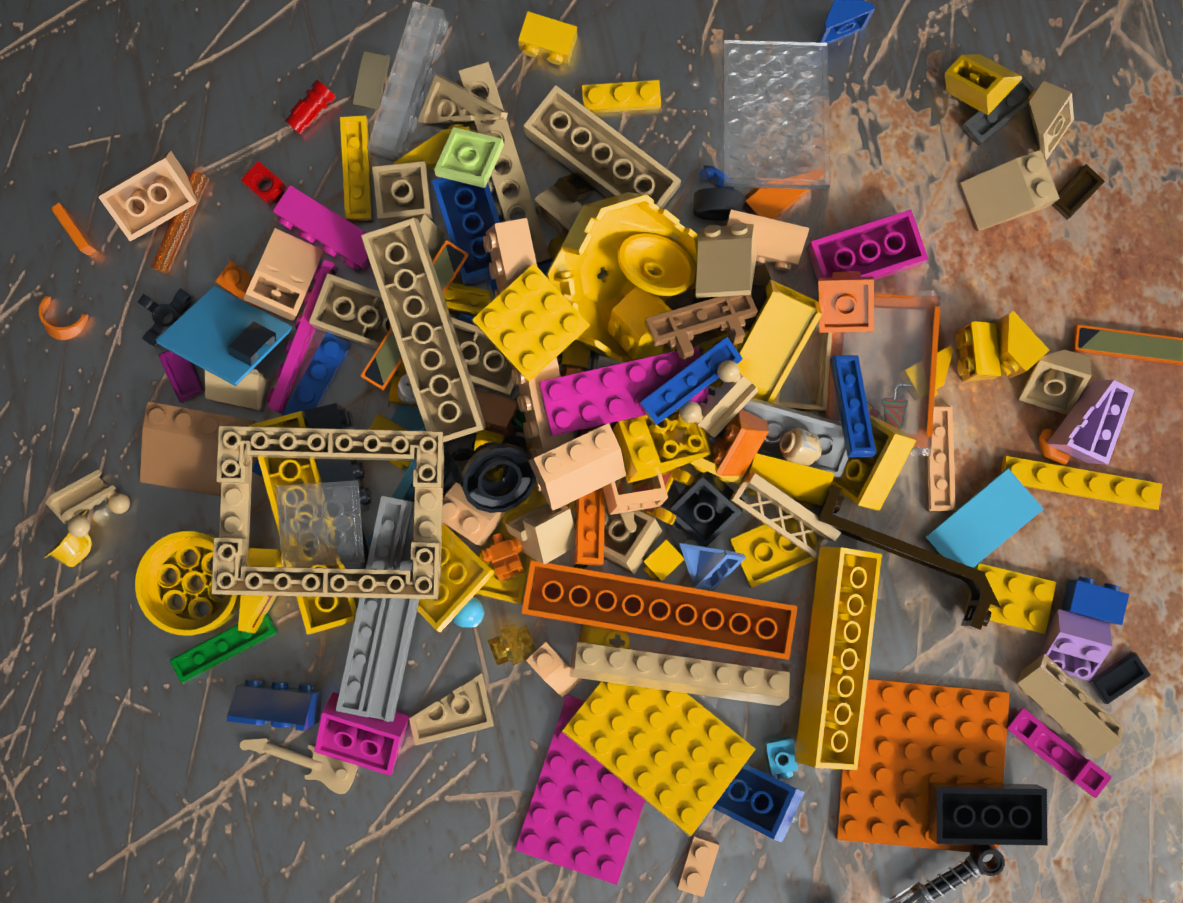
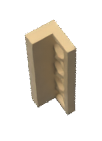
[730,473,841,558]

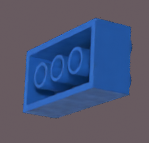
[432,177,500,286]

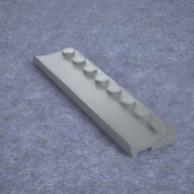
[336,496,419,722]

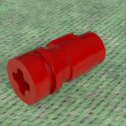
[285,79,336,135]

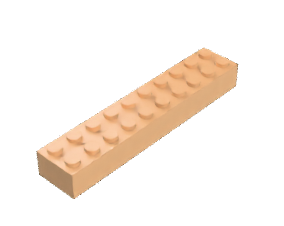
[483,218,574,495]

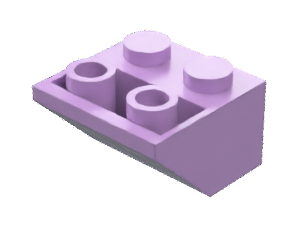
[1040,609,1113,681]

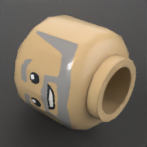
[780,428,822,466]

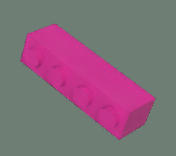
[273,185,370,272]

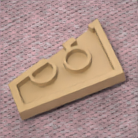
[409,673,494,746]

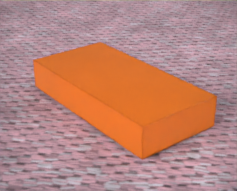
[52,203,97,256]

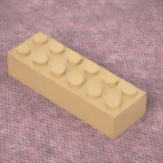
[523,85,681,209]

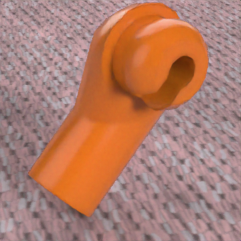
[1038,429,1070,465]

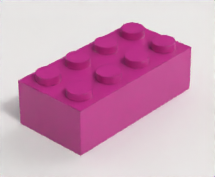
[806,210,928,282]

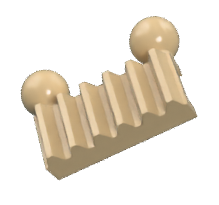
[679,360,759,438]
[45,469,130,538]

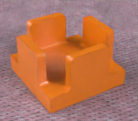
[818,271,874,333]

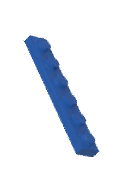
[252,332,352,477]

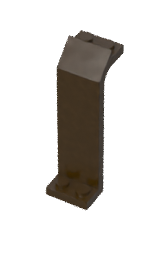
[818,485,1001,630]

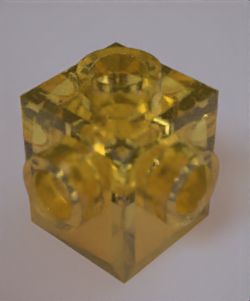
[487,624,536,665]

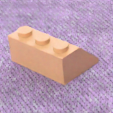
[98,150,197,241]
[725,209,809,272]
[528,423,626,511]

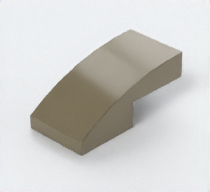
[353,51,390,109]

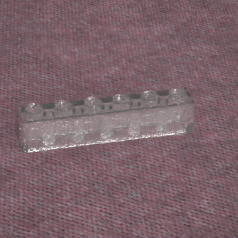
[367,1,448,162]

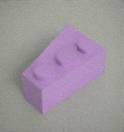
[1047,380,1134,464]

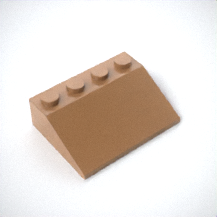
[140,401,258,496]

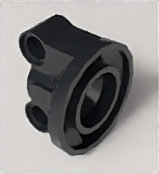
[450,436,536,513]

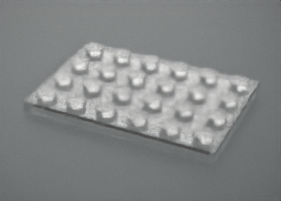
[723,40,830,190]

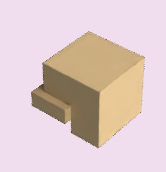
[506,502,575,564]

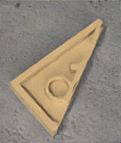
[418,74,508,124]

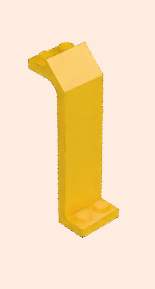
[690,280,822,485]

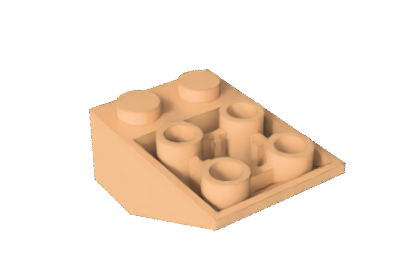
[243,228,323,321]

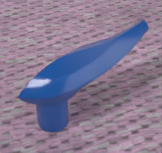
[699,165,735,190]

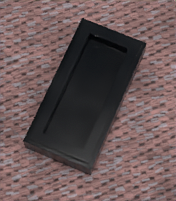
[1089,652,1151,704]

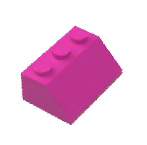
[314,692,409,776]

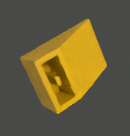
[612,408,711,483]

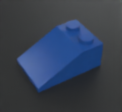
[712,763,805,842]

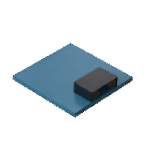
[156,286,292,386]

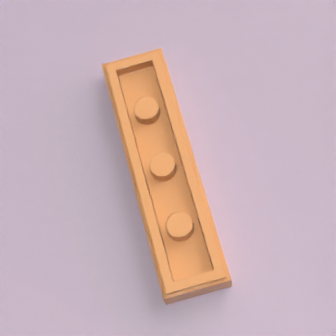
[925,406,956,511]

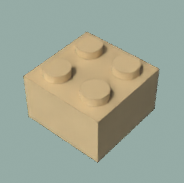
[372,161,434,226]

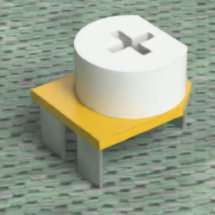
[388,374,418,407]

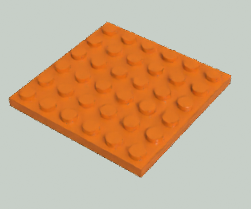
[835,679,1010,855]

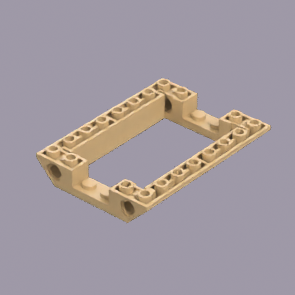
[212,426,444,599]

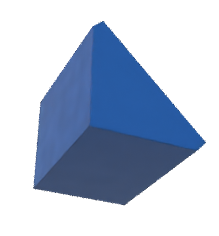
[816,0,875,47]

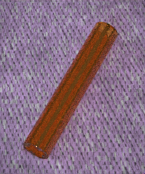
[151,171,209,274]

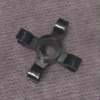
[137,288,193,347]

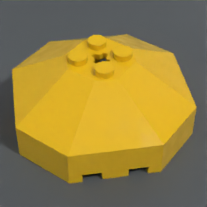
[547,192,698,362]

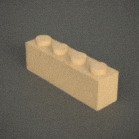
[1017,653,1124,759]

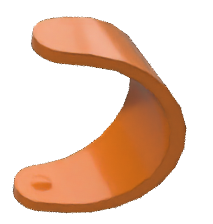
[38,296,88,340]

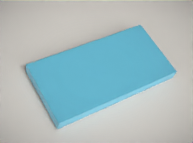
[925,468,1043,568]

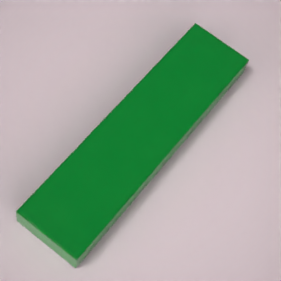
[169,613,278,684]

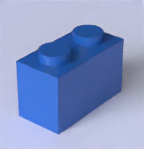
[1061,576,1129,625]

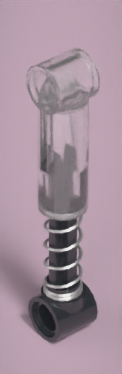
[883,844,1005,903]

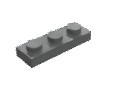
[962,76,1035,146]

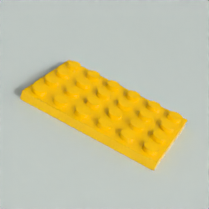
[562,647,756,837]

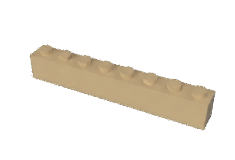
[569,642,790,706]

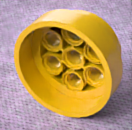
[135,531,241,636]

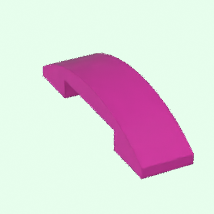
[1006,708,1112,798]

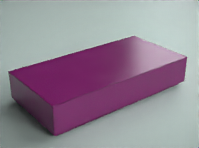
[158,350,205,403]

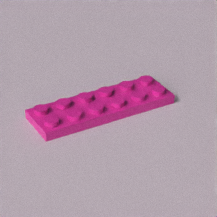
[538,346,710,436]

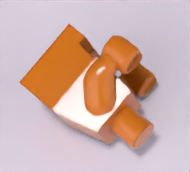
[480,533,525,582]

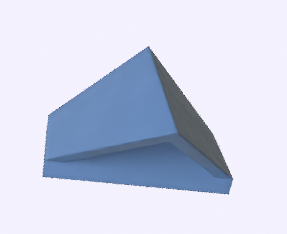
[679,543,746,591]

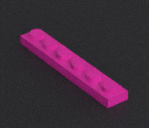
[267,260,338,414]

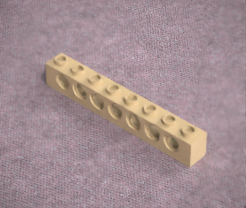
[456,62,551,265]

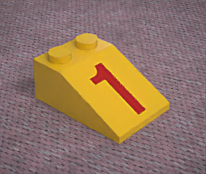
[238,548,288,633]

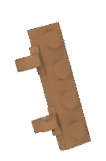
[645,295,758,361]

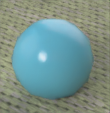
[452,597,484,628]

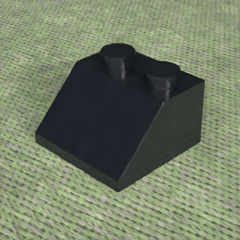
[668,471,745,547]

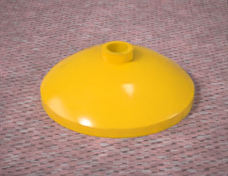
[618,233,696,296]

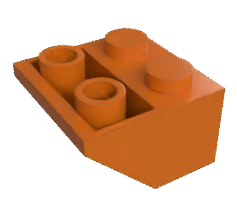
[712,409,769,476]

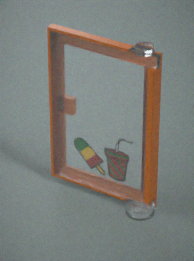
[825,290,941,456]

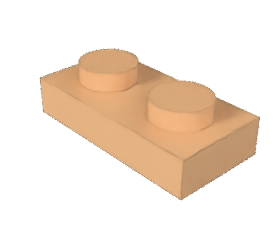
[677,835,719,897]

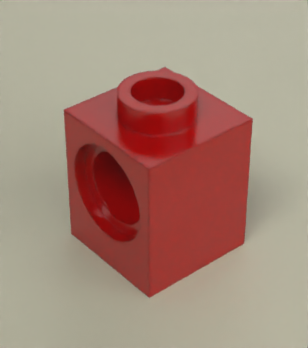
[241,161,287,207]

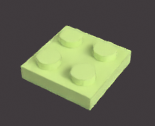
[434,127,504,188]

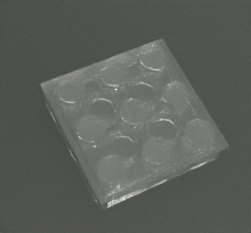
[276,480,364,568]

